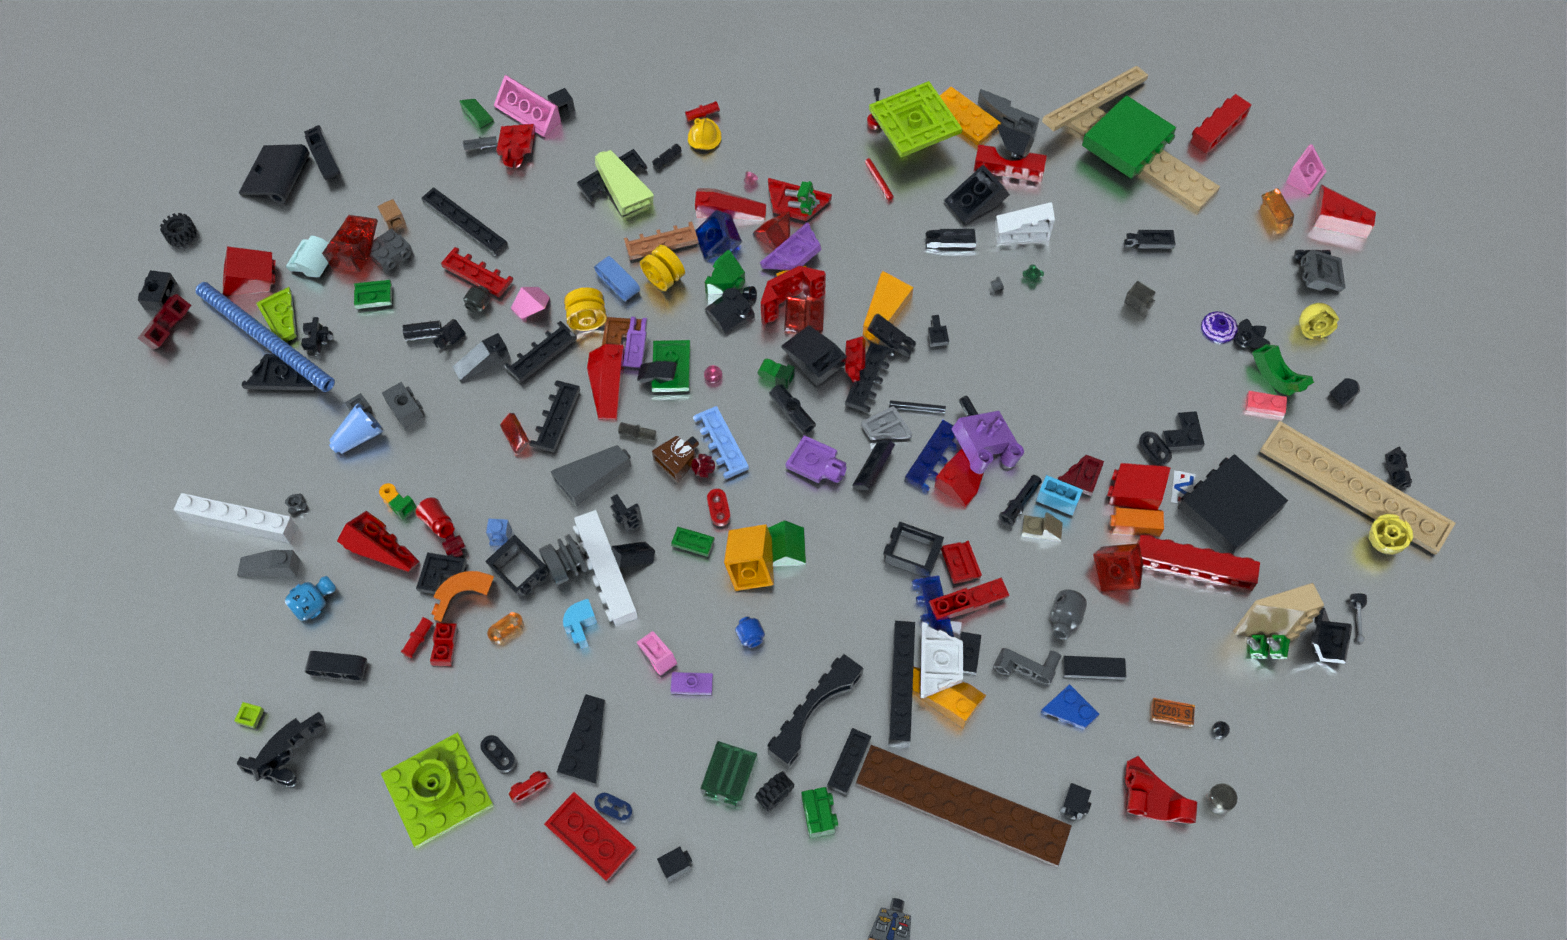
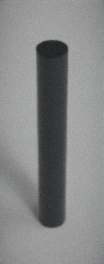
[889,400,946,413]

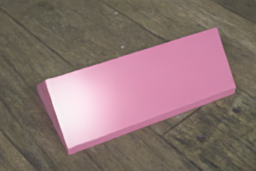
[494,75,561,137]

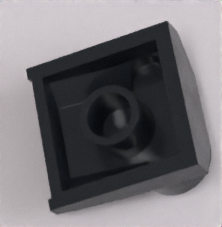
[705,288,755,335]

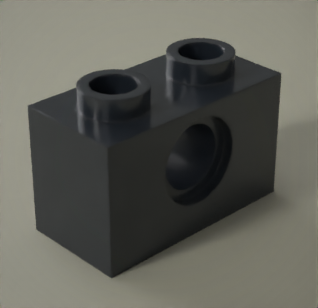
[138,270,177,311]

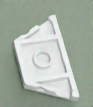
[920,622,963,698]

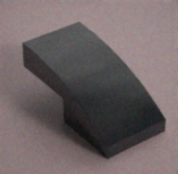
[637,361,677,384]

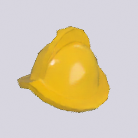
[688,118,721,150]

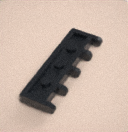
[577,149,647,203]
[504,321,577,383]
[845,342,895,413]
[529,380,580,453]

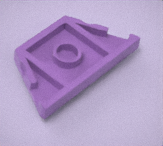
[760,223,822,270]

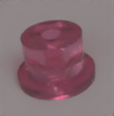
[744,171,758,186]

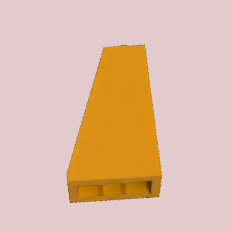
[863,271,914,343]

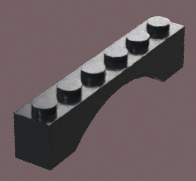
[888,621,915,748]
[767,654,864,770]

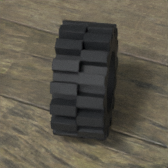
[160,213,197,247]
[755,771,795,811]

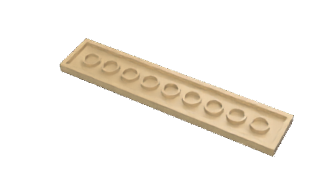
[1067,107,1220,212]
[1260,421,1456,555]

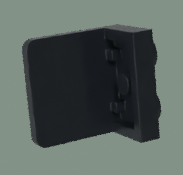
[1311,608,1352,664]

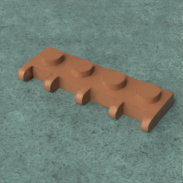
[624,221,698,260]

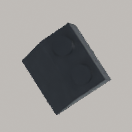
[997,124,1034,160]

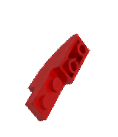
[929,577,1010,620]

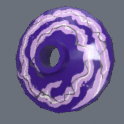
[1201,311,1238,343]

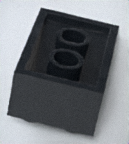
[944,165,1010,224]

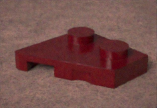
[1057,455,1104,496]

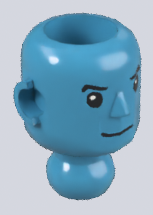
[285,576,336,621]

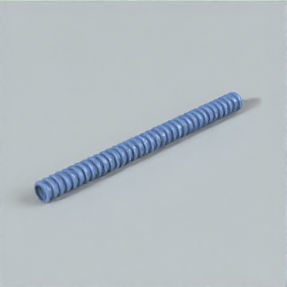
[195,282,335,392]

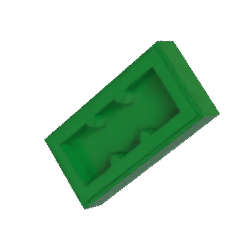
[671,527,715,557]

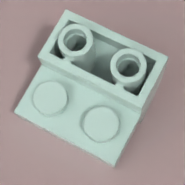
[285,235,336,277]

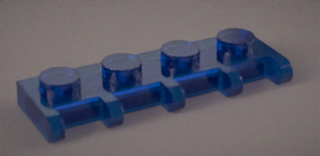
[904,420,957,492]
[912,576,954,637]

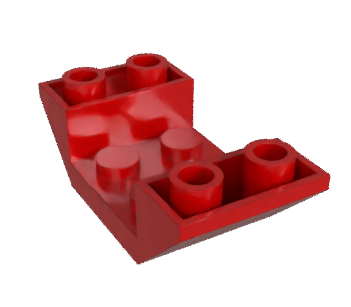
[761,266,826,325]

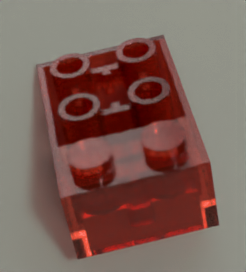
[322,215,378,272]

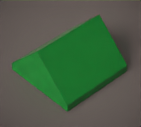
[768,520,806,566]

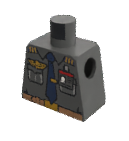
[867,898,911,940]

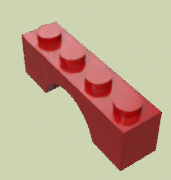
[974,144,1047,182]

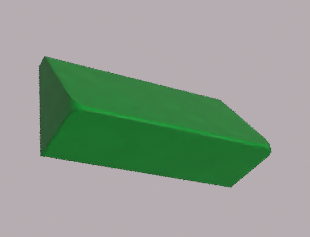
[459,99,494,128]

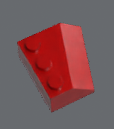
[1314,184,1376,239]

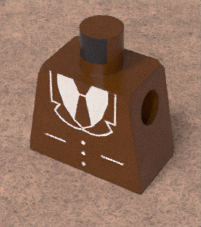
[652,436,699,482]

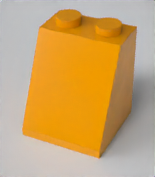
[724,524,774,591]

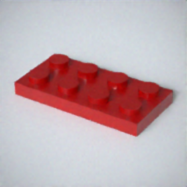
[544,792,637,882]

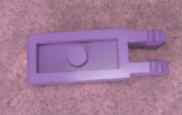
[623,316,648,369]

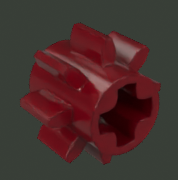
[691,454,715,478]
[442,533,466,557]

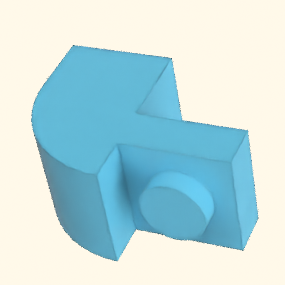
[563,599,597,649]

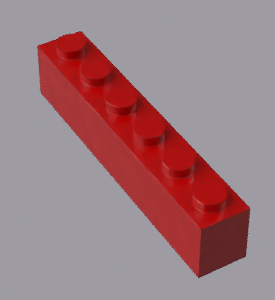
[1133,535,1260,591]

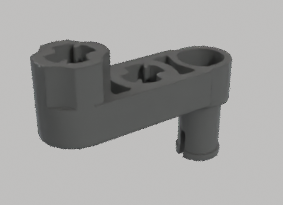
[993,648,1062,684]

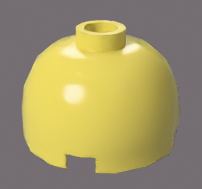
[1299,303,1339,339]
[1369,514,1413,555]

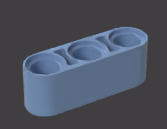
[594,256,640,301]

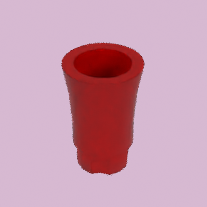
[416,497,455,538]

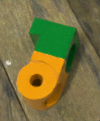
[379,483,417,520]

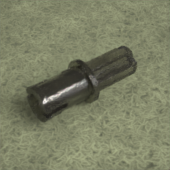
[618,422,657,441]

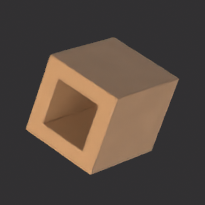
[377,199,406,230]

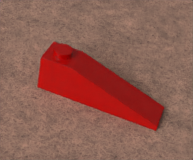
[695,188,766,220]

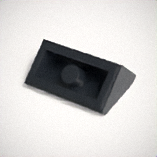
[611,541,655,568]

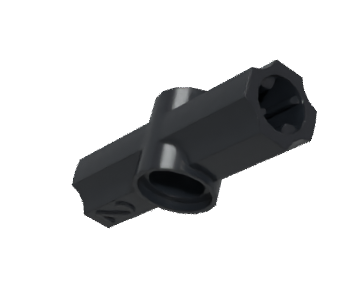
[769,384,816,435]

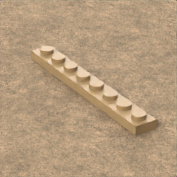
[1042,66,1148,131]

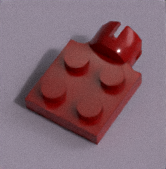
[496,124,535,169]

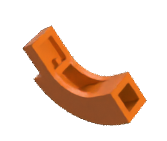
[431,571,494,622]

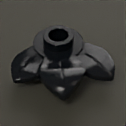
[1235,319,1270,349]

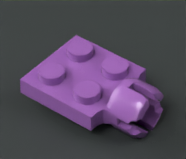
[785,435,847,483]

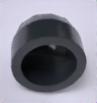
[742,286,757,301]
[1211,721,1230,739]

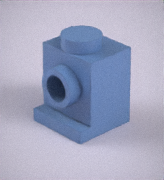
[486,519,512,547]

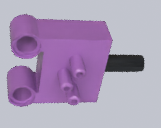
[952,396,1024,474]

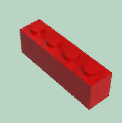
[1190,94,1252,154]

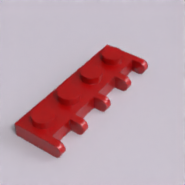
[441,247,514,298]

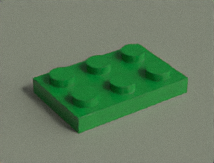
[652,340,690,392]

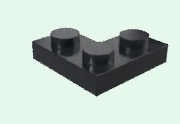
[1162,411,1205,451]
[416,552,467,594]

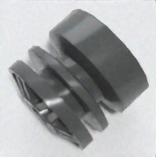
[538,534,588,586]

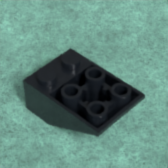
[781,325,847,386]

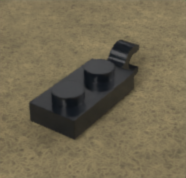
[1124,230,1176,249]

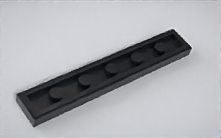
[421,187,508,256]

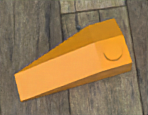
[912,667,986,728]

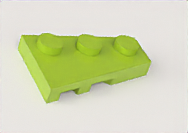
[256,287,297,342]

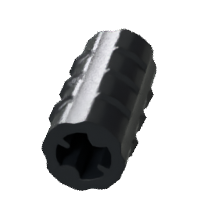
[403,320,442,341]

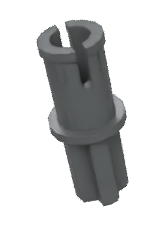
[463,136,497,150]

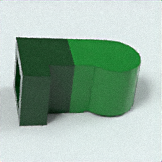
[757,359,795,389]

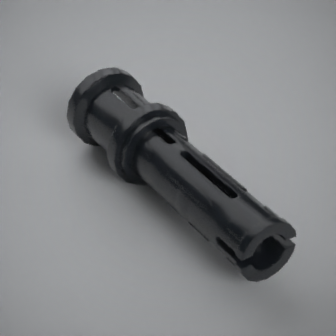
[999,475,1042,526]

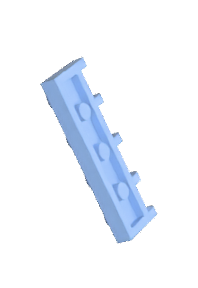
[693,406,749,479]

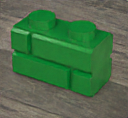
[801,787,838,838]

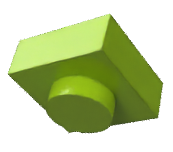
[234,702,264,729]

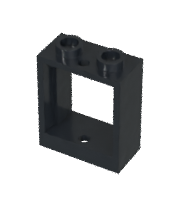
[883,521,944,579]
[485,534,550,599]

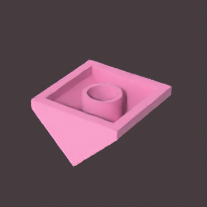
[1286,144,1327,194]

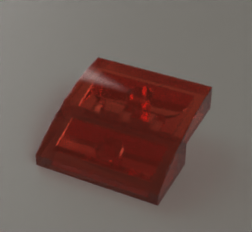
[784,297,824,333]

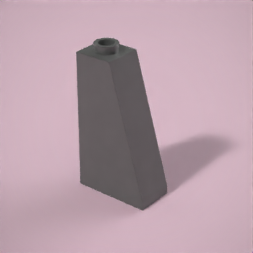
[551,445,631,506]

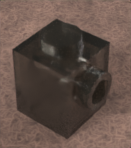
[1124,281,1156,314]

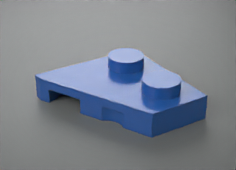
[1041,684,1100,730]

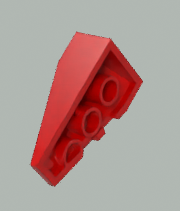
[587,344,625,420]
[934,449,984,508]
[337,511,419,572]

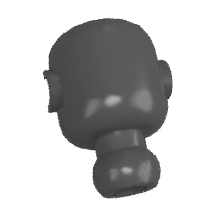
[1050,589,1087,640]

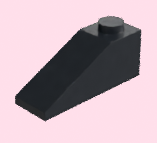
[452,333,510,382]

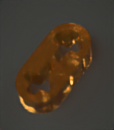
[487,612,524,645]

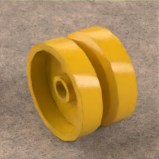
[640,245,685,291]
[564,287,607,331]

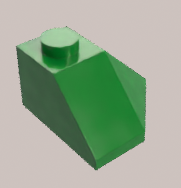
[704,250,745,294]

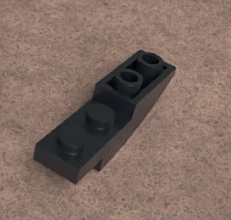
[304,125,341,180]
[251,712,326,782]

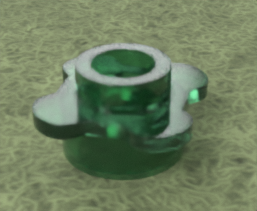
[1022,264,1044,283]

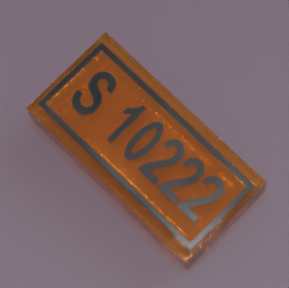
[1150,698,1195,727]

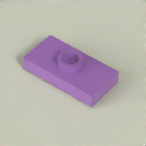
[671,672,713,695]

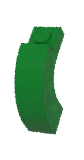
[1252,344,1314,396]

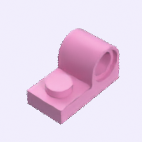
[636,631,677,676]

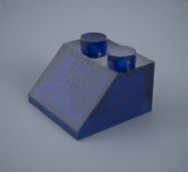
[695,210,742,260]

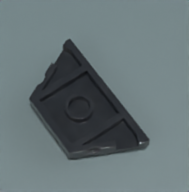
[241,354,315,391]

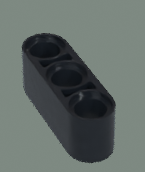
[304,651,367,681]

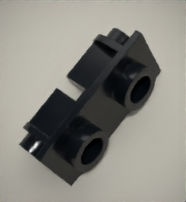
[1385,446,1412,488]

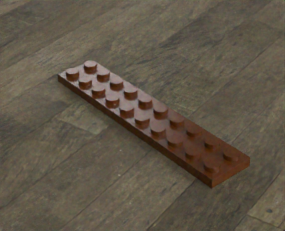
[855,745,1072,867]

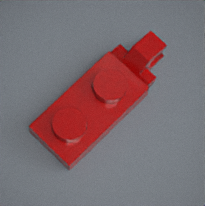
[845,336,866,382]

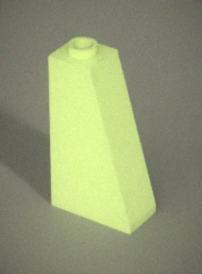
[595,150,654,216]

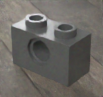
[382,382,423,428]

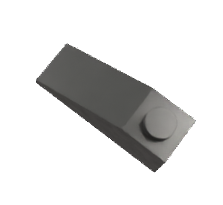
[237,550,300,577]

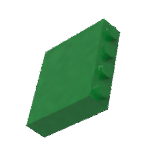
[1082,95,1176,179]

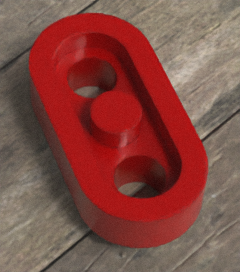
[707,489,730,526]
[509,771,550,803]

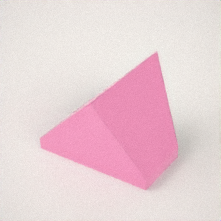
[511,287,550,320]

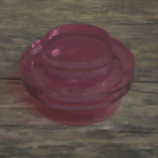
[704,365,723,383]

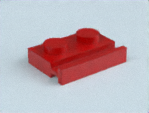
[941,540,982,584]

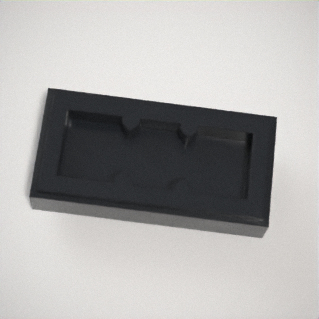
[960,632,982,675]

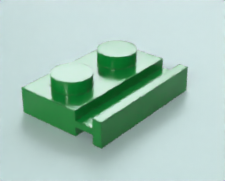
[354,280,392,309]

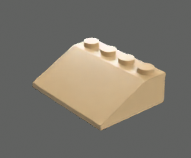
[1233,583,1324,641]

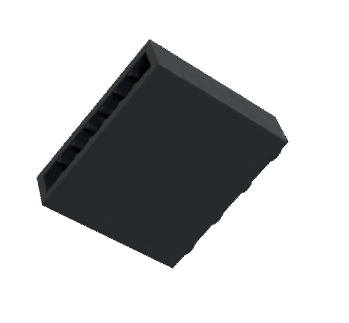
[1178,454,1289,555]

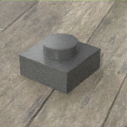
[345,393,372,412]

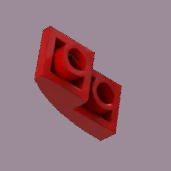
[430,623,457,666]

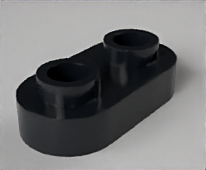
[1139,431,1172,465]
[480,735,516,773]

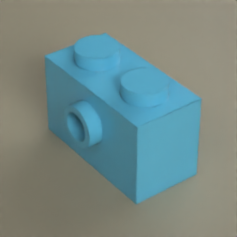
[1036,475,1083,516]

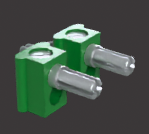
[785,181,820,215]
[1247,635,1290,659]

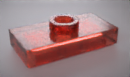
[500,413,530,454]

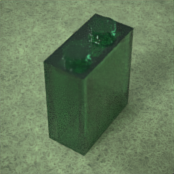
[700,741,758,808]

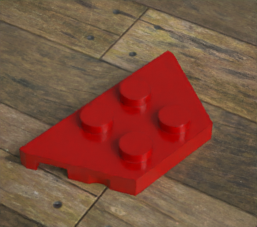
[768,178,832,221]

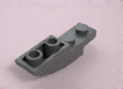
[978,89,1040,134]

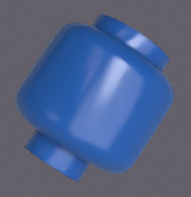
[735,616,765,648]

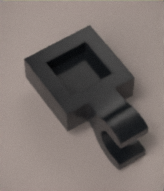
[928,315,949,347]
[433,319,466,349]

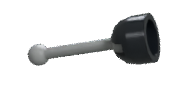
[1350,593,1367,643]

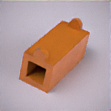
[1109,506,1164,537]

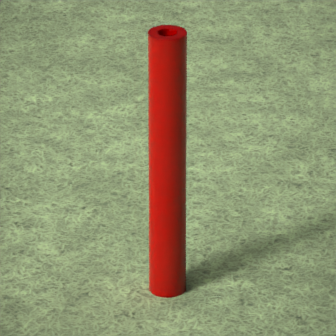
[865,158,894,200]

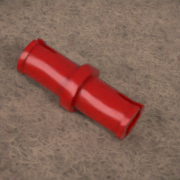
[685,101,720,122]
[401,617,434,658]

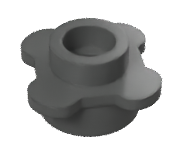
[285,493,307,514]

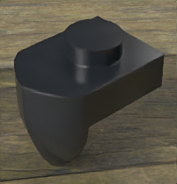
[1329,378,1360,406]

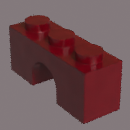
[137,294,192,350]

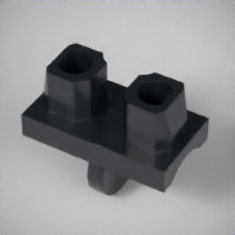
[301,317,333,355]

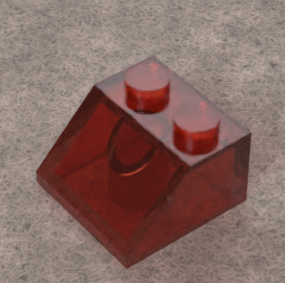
[1093,543,1143,592]

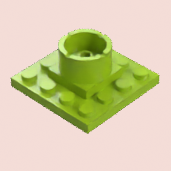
[869,81,962,158]
[381,732,494,849]

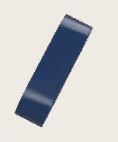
[594,792,633,823]

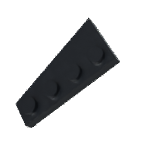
[556,694,606,786]

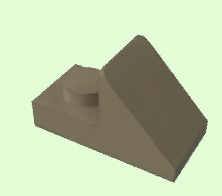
[1021,512,1063,542]

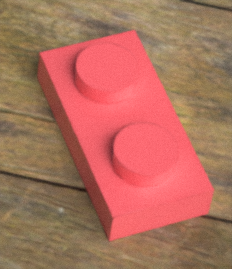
[1246,391,1287,417]

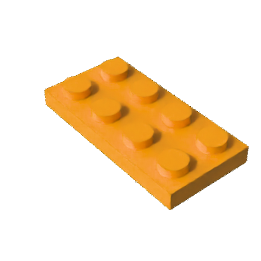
[940,87,1001,146]

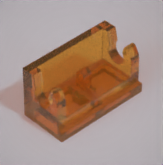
[1261,188,1294,230]

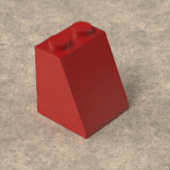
[222,246,276,297]
[1107,463,1171,511]

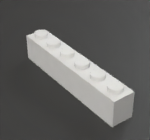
[174,493,298,544]
[573,510,638,627]

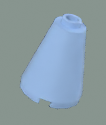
[329,403,384,454]

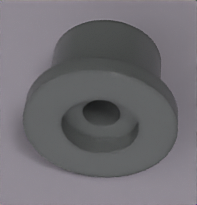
[990,277,1004,292]

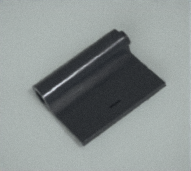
[239,144,310,203]

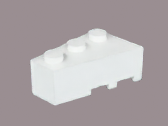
[995,202,1055,243]

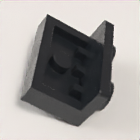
[610,494,643,532]

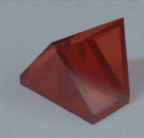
[753,211,790,251]

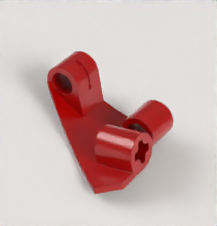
[1125,756,1197,824]

